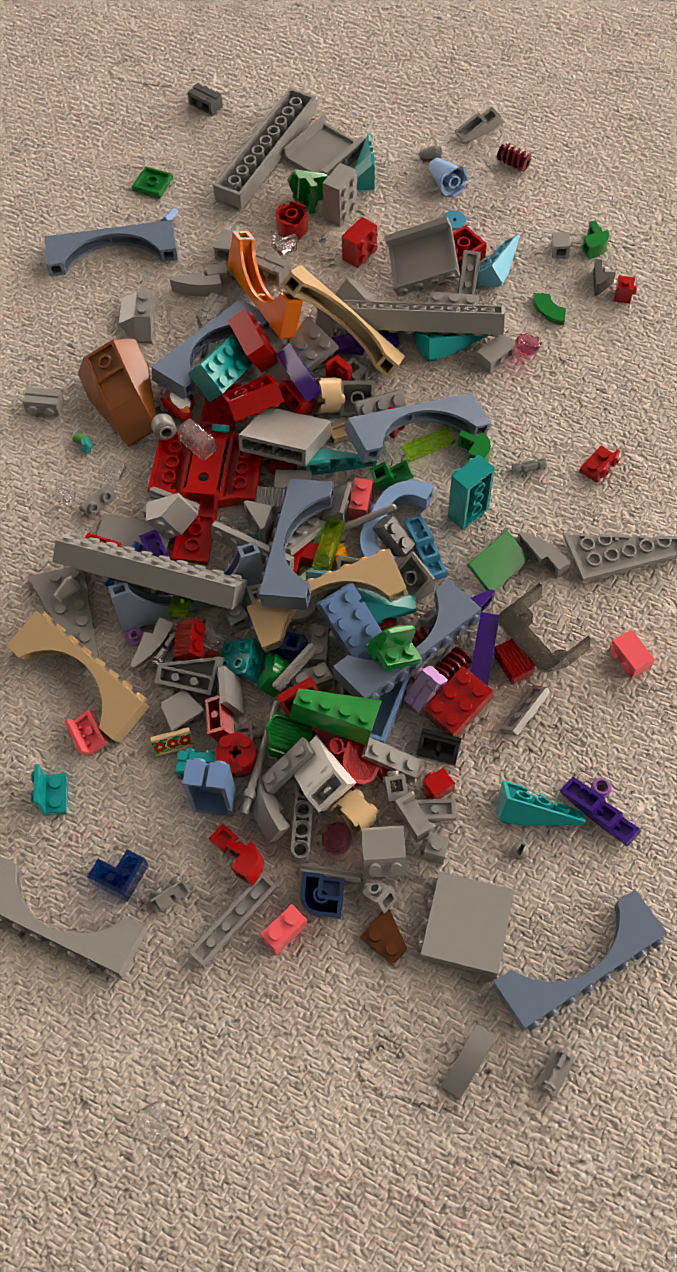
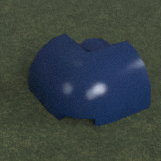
[300,872,345,920]

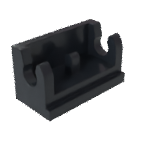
[416,728,462,765]

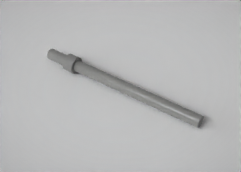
[240,701,281,816]

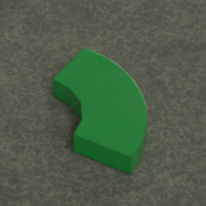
[533,293,566,325]

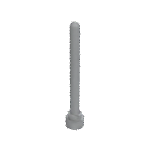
[314,504,397,545]

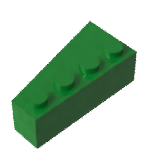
[289,688,382,745]

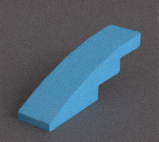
[404,515,448,581]

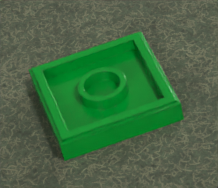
[132,166,173,199]

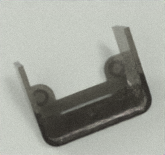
[498,583,591,673]

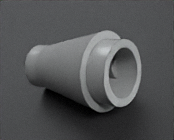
[419,144,442,160]
[53,575,81,603]

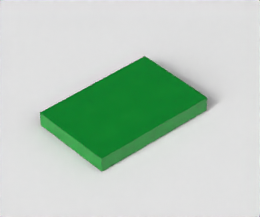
[467,530,530,591]

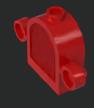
[326,737,391,791]

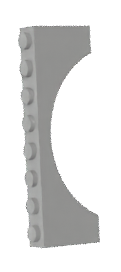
[0,856,148,978]

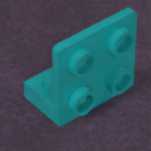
[220,638,266,683]
[31,764,68,816]

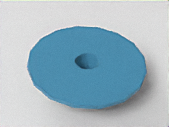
[443,211,466,229]

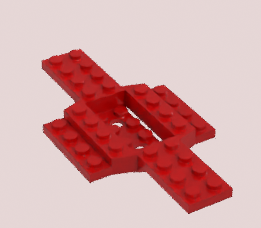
[148,384,264,565]

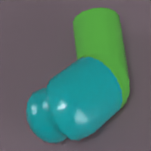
[73,433,93,453]

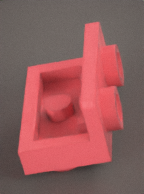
[64,709,109,756]

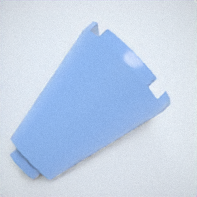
[429,158,468,197]

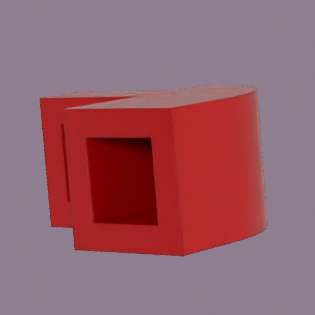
[292,542,320,575]
[225,839,264,886]

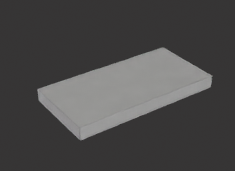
[97,513,172,551]

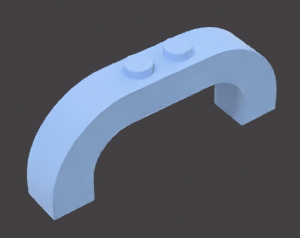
[360,480,434,562]

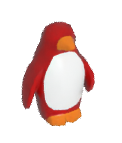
[161,389,195,422]

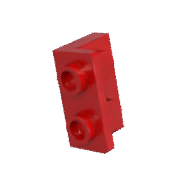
[325,355,353,381]
[579,445,620,483]

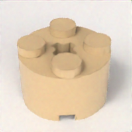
[313,378,345,414]
[330,788,379,838]

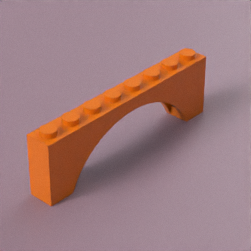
[227,231,303,339]

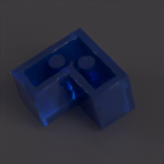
[87,849,149,902]

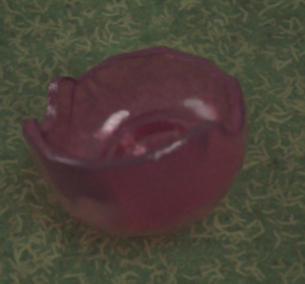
[515,332,542,356]
[322,821,353,856]

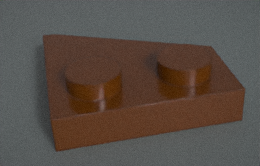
[360,908,407,966]

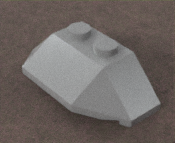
[119,290,158,343]

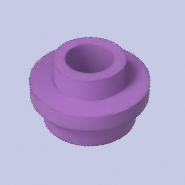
[125,628,143,646]
[591,778,612,798]

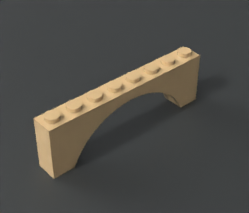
[280,265,405,378]
[247,549,408,653]
[6,611,150,743]

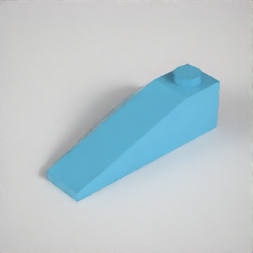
[477,234,519,288]

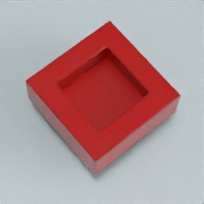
[209,823,238,854]

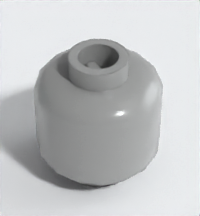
[151,414,176,440]

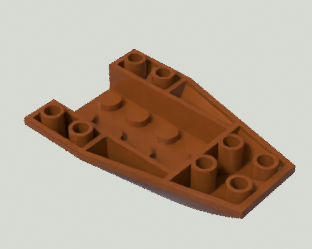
[78,339,156,447]

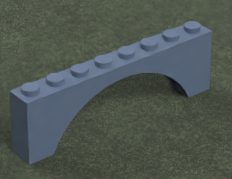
[45,220,178,276]
[151,299,271,399]
[345,392,491,462]
[257,479,335,610]
[108,542,264,632]
[333,579,482,700]
[492,890,667,1032]

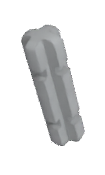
[512,458,547,474]

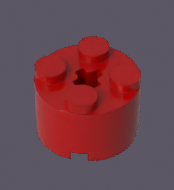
[276,201,309,241]
[215,733,259,778]

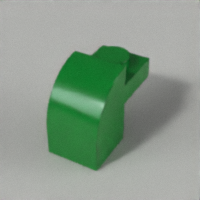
[582,220,609,259]
[458,430,491,461]
[369,460,414,491]
[257,651,290,698]

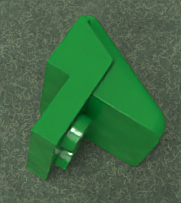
[287,169,328,214]
[365,625,422,671]
[265,712,314,760]

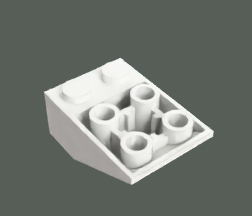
[294,736,356,812]

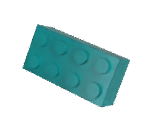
[188,334,253,402]
[447,454,495,530]

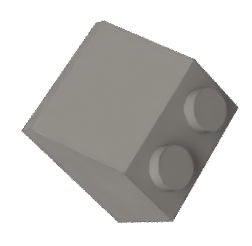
[320,482,352,533]
[146,493,198,539]
[361,825,407,878]

